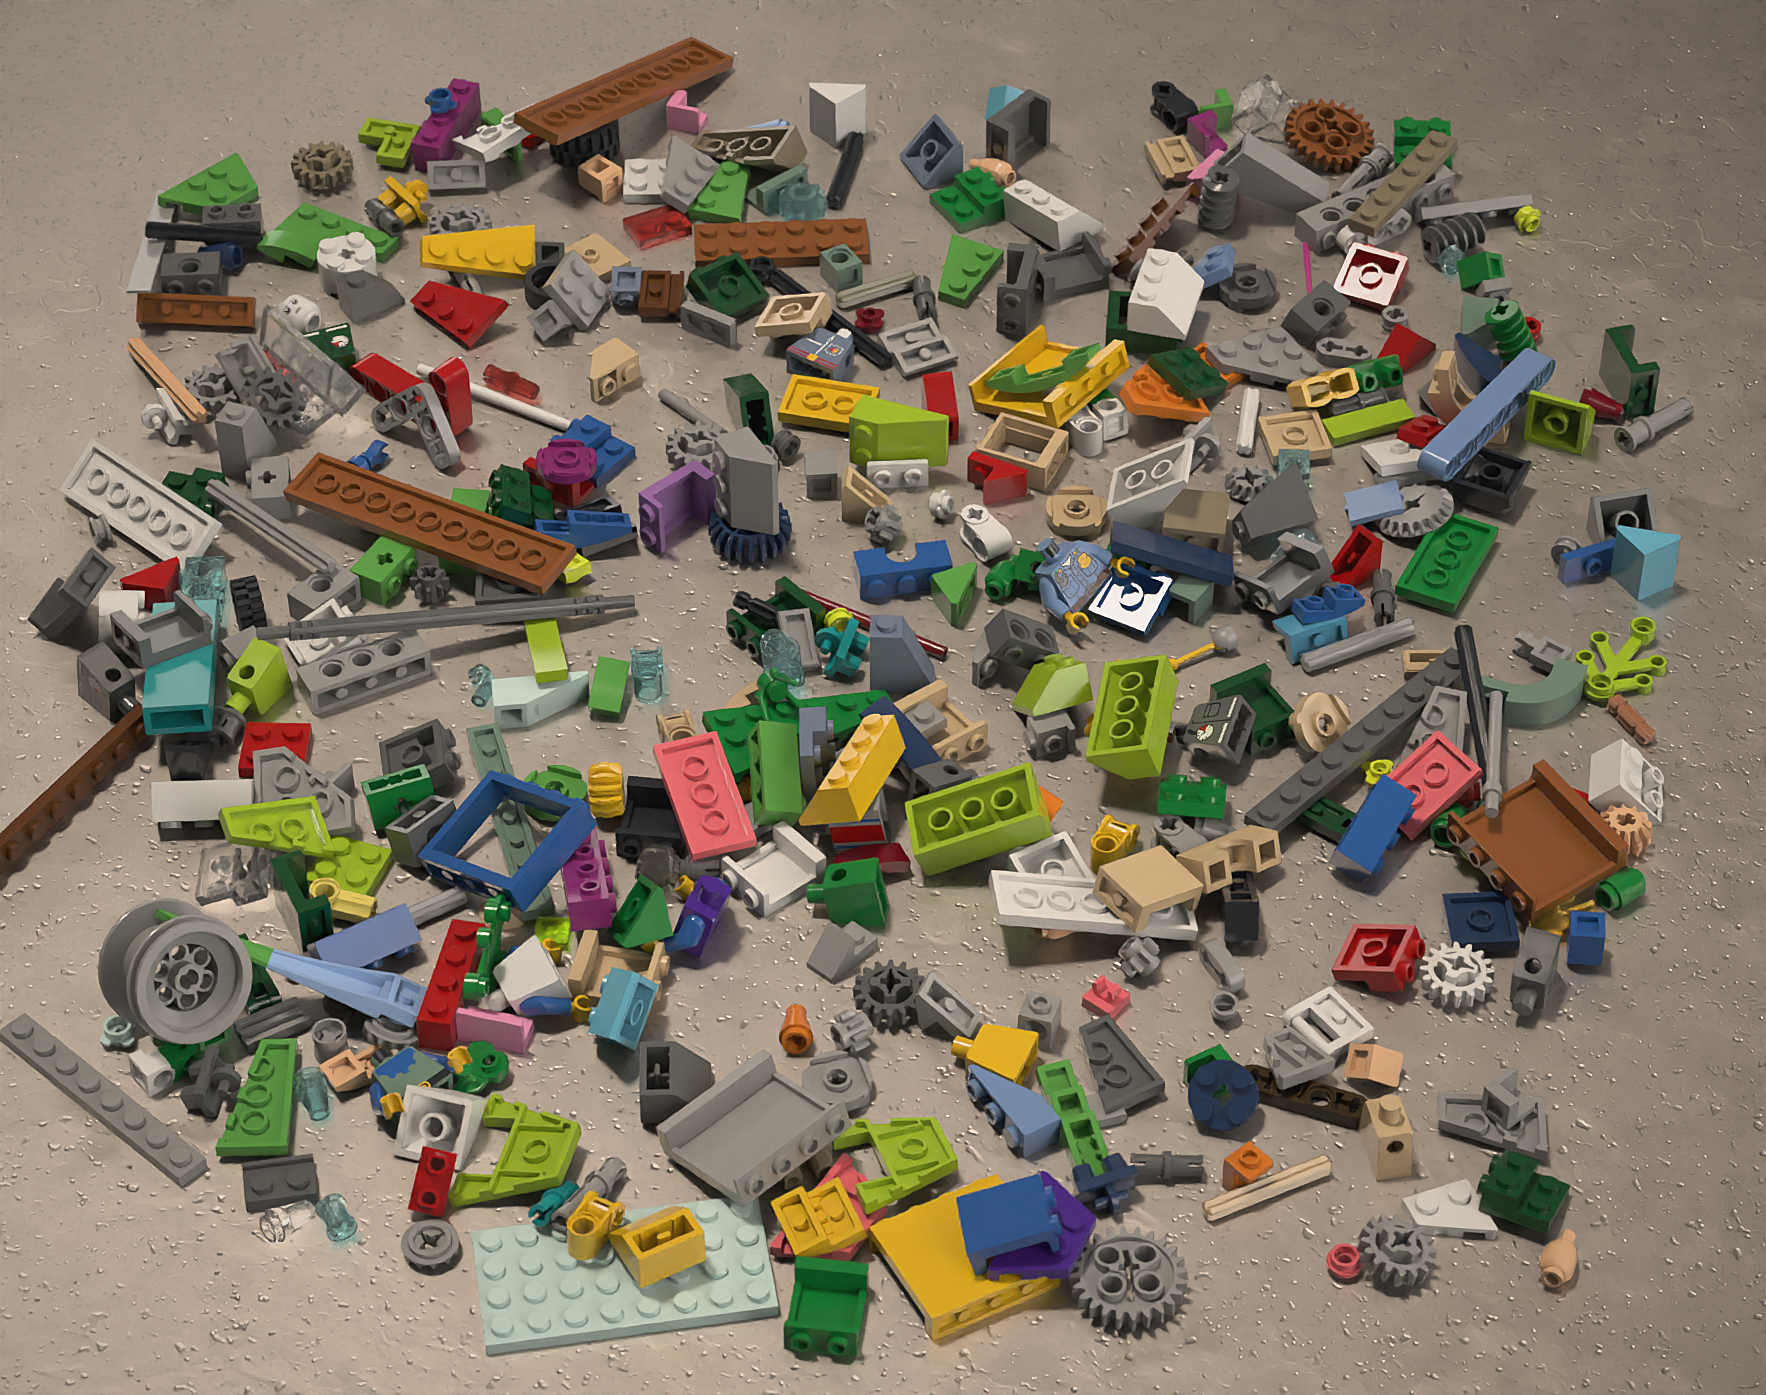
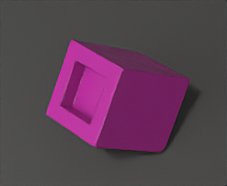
[1187,110,1227,159]

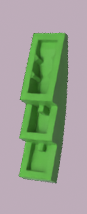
[1035,1059,1109,1176]

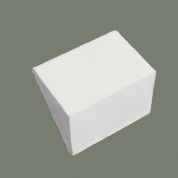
[809,83,866,149]

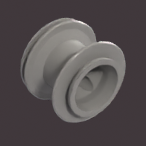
[98,898,253,1044]

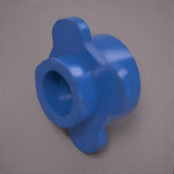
[425,88,457,114]

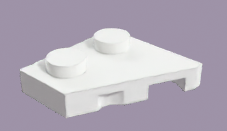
[1401,1179,1498,1240]

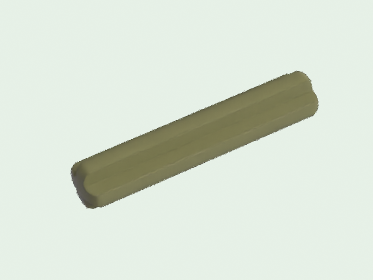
[835,270,917,309]

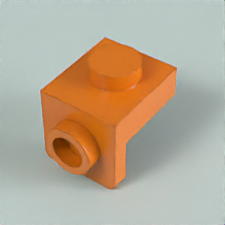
[1222,1141,1273,1191]

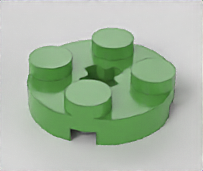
[524,765,588,822]

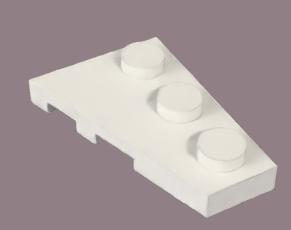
[452,103,534,162]

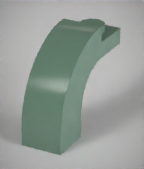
[1481,658,1588,726]

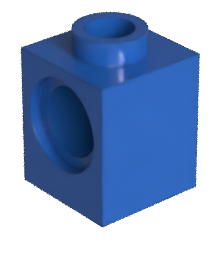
[1566,911,1606,966]

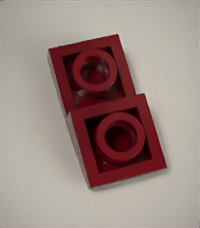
[832,843,911,874]

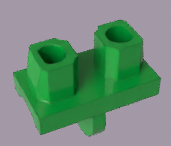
[1346,354,1404,393]

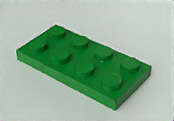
[1395,513,1499,613]

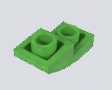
[257,230,320,268]
[587,656,630,717]

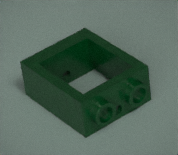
[1105,291,1183,354]

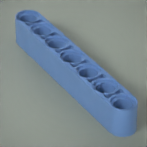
[1417,348,1556,482]

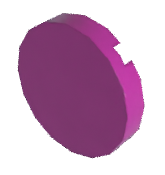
[536,439,597,485]

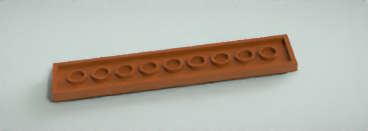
[513,37,734,145]
[283,452,577,595]

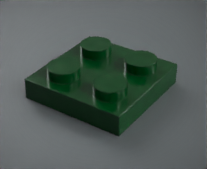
[1147,347,1229,401]

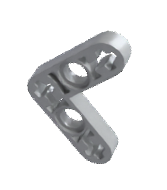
[371,383,460,469]

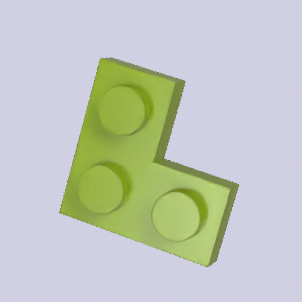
[358,117,421,168]

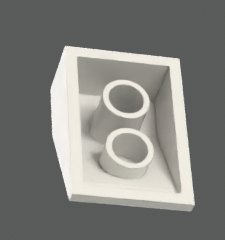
[1106,438,1195,529]

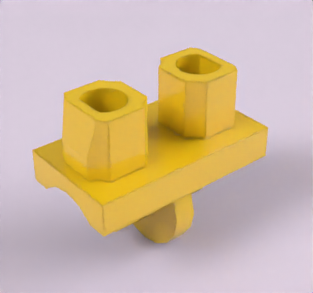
[377,176,428,227]

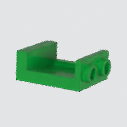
[783,1256,869,1356]

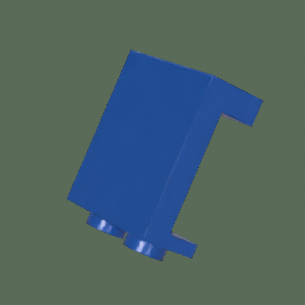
[956,1173,1063,1275]

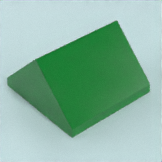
[606,874,673,948]

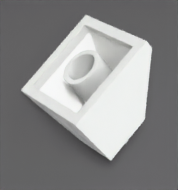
[393,1085,486,1170]

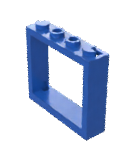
[417,770,597,913]

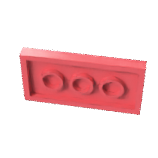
[653,731,756,861]

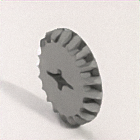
[1375,483,1454,537]

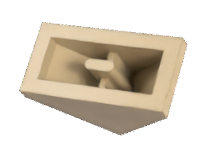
[841,465,892,523]

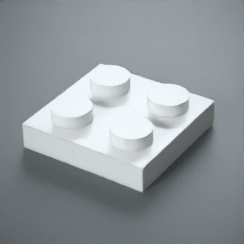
[623,158,667,204]

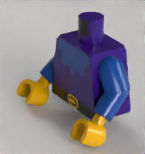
[640,875,732,958]

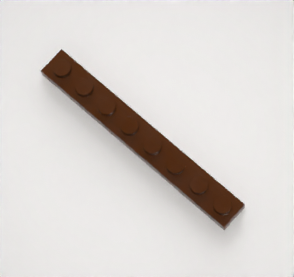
[0,705,149,875]

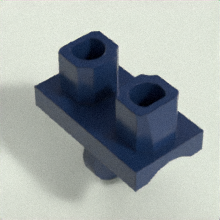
[1070,1152,1138,1216]

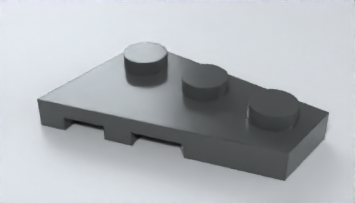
[1079,1014,1165,1114]

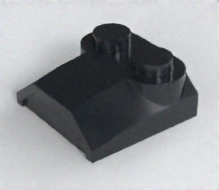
[1451,447,1532,514]

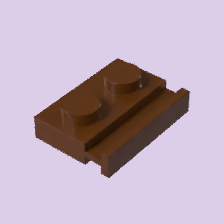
[638,270,685,317]

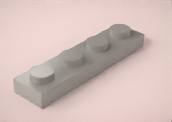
[1414,193,1533,227]

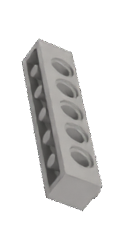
[1294,164,1455,254]

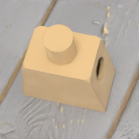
[1358,1094,1413,1182]

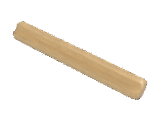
[1202,1155,1332,1221]

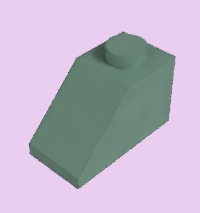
[1460,296,1499,347]

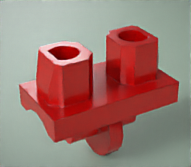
[407,1146,458,1217]

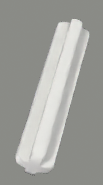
[1236,387,1260,455]

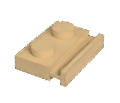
[1144,135,1200,184]

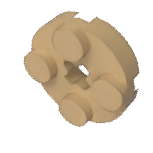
[1045,485,1107,536]
[1289,692,1351,758]

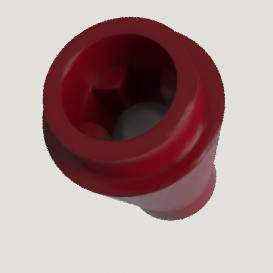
[1579,388,1623,421]

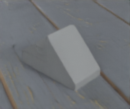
[807,921,878,984]
[915,971,983,1039]

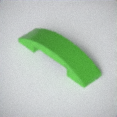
[986,343,1101,393]

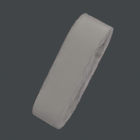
[1315,338,1372,368]
[1198,938,1246,993]

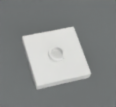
[1361,439,1424,477]

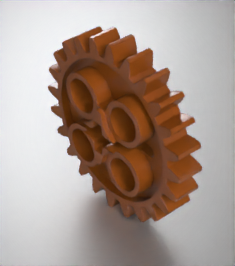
[1283,98,1375,172]

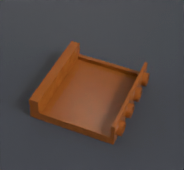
[1446,759,1629,921]

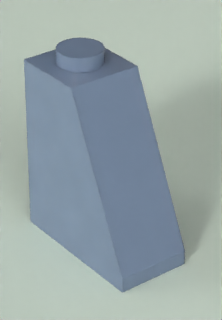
[870,615,934,694]

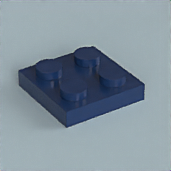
[1441,891,1520,952]

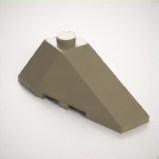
[691,125,808,171]

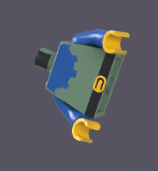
[369,1046,473,1126]

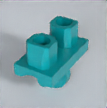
[814,617,870,678]

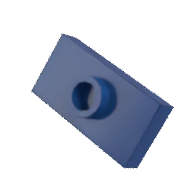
[1557,538,1616,584]

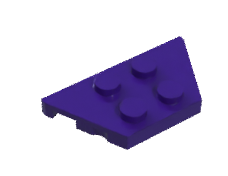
[987,1170,1097,1280]

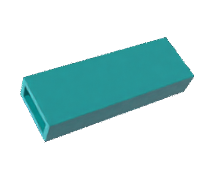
[142,599,220,735]

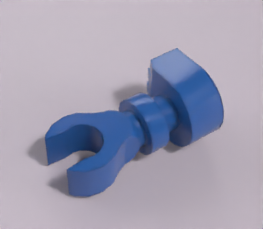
[346,439,389,471]

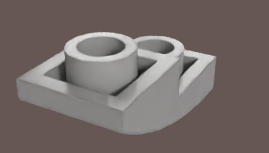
[972,630,998,686]

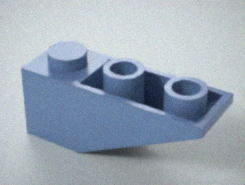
[966,1064,1061,1158]

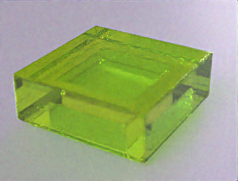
[534,916,571,951]

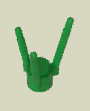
[754,667,806,721]

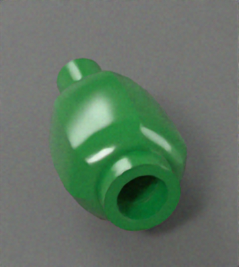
[984,555,1018,600]

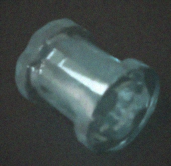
[315,1194,358,1242]

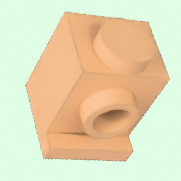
[578,154,623,204]

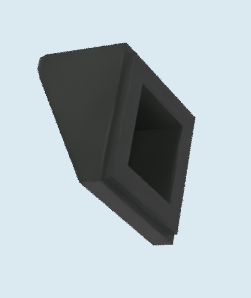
[535,241,565,265]

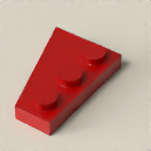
[409,280,509,348]

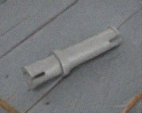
[551,1156,627,1232]

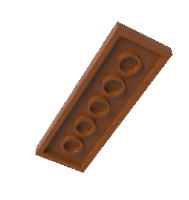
[694,218,869,268]

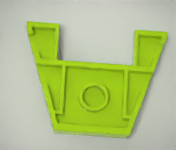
[448,1094,582,1207]
[832,1117,958,1214]

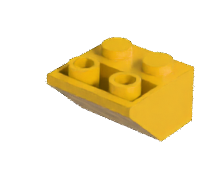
[607,1206,706,1288]

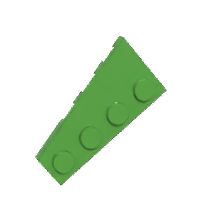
[274,202,399,263]
[215,1039,298,1156]

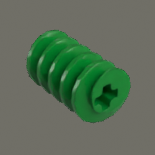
[1484,300,1538,362]

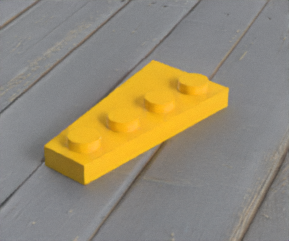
[419,225,536,280]

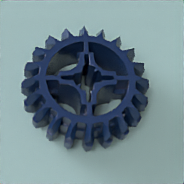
[708,503,792,565]

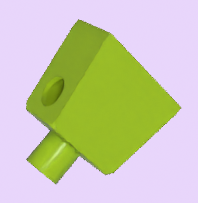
[224,637,293,716]

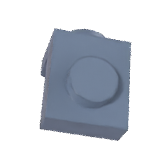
[610,266,642,306]

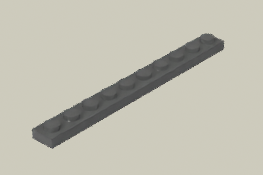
[1244,647,1463,833]

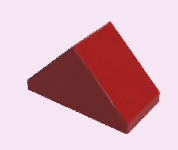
[1376,323,1436,373]
[1329,523,1383,588]
[119,556,183,610]

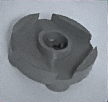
[1217,263,1277,311]

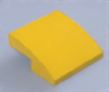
[770,1177,868,1257]

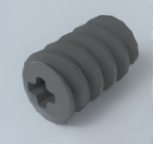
[1197,165,1240,229]
[1421,212,1486,264]

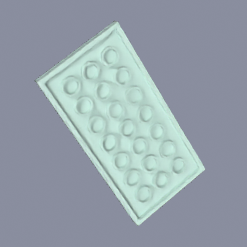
[471,1197,779,1355]

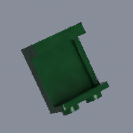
[1599,324,1660,420]
[726,576,826,666]
[1209,663,1296,755]
[269,850,334,954]

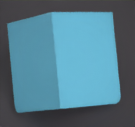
[985,85,1024,120]

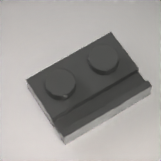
[241,1153,318,1212]

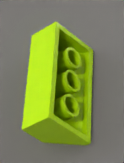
[1085,654,1178,780]
[904,762,1053,876]

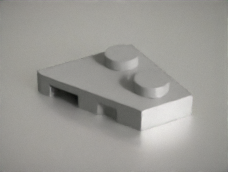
[1263,1027,1335,1090]

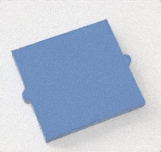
[1344,480,1404,526]

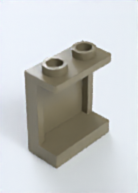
[1162,489,1230,553]

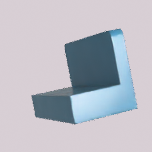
[1273,614,1348,664]

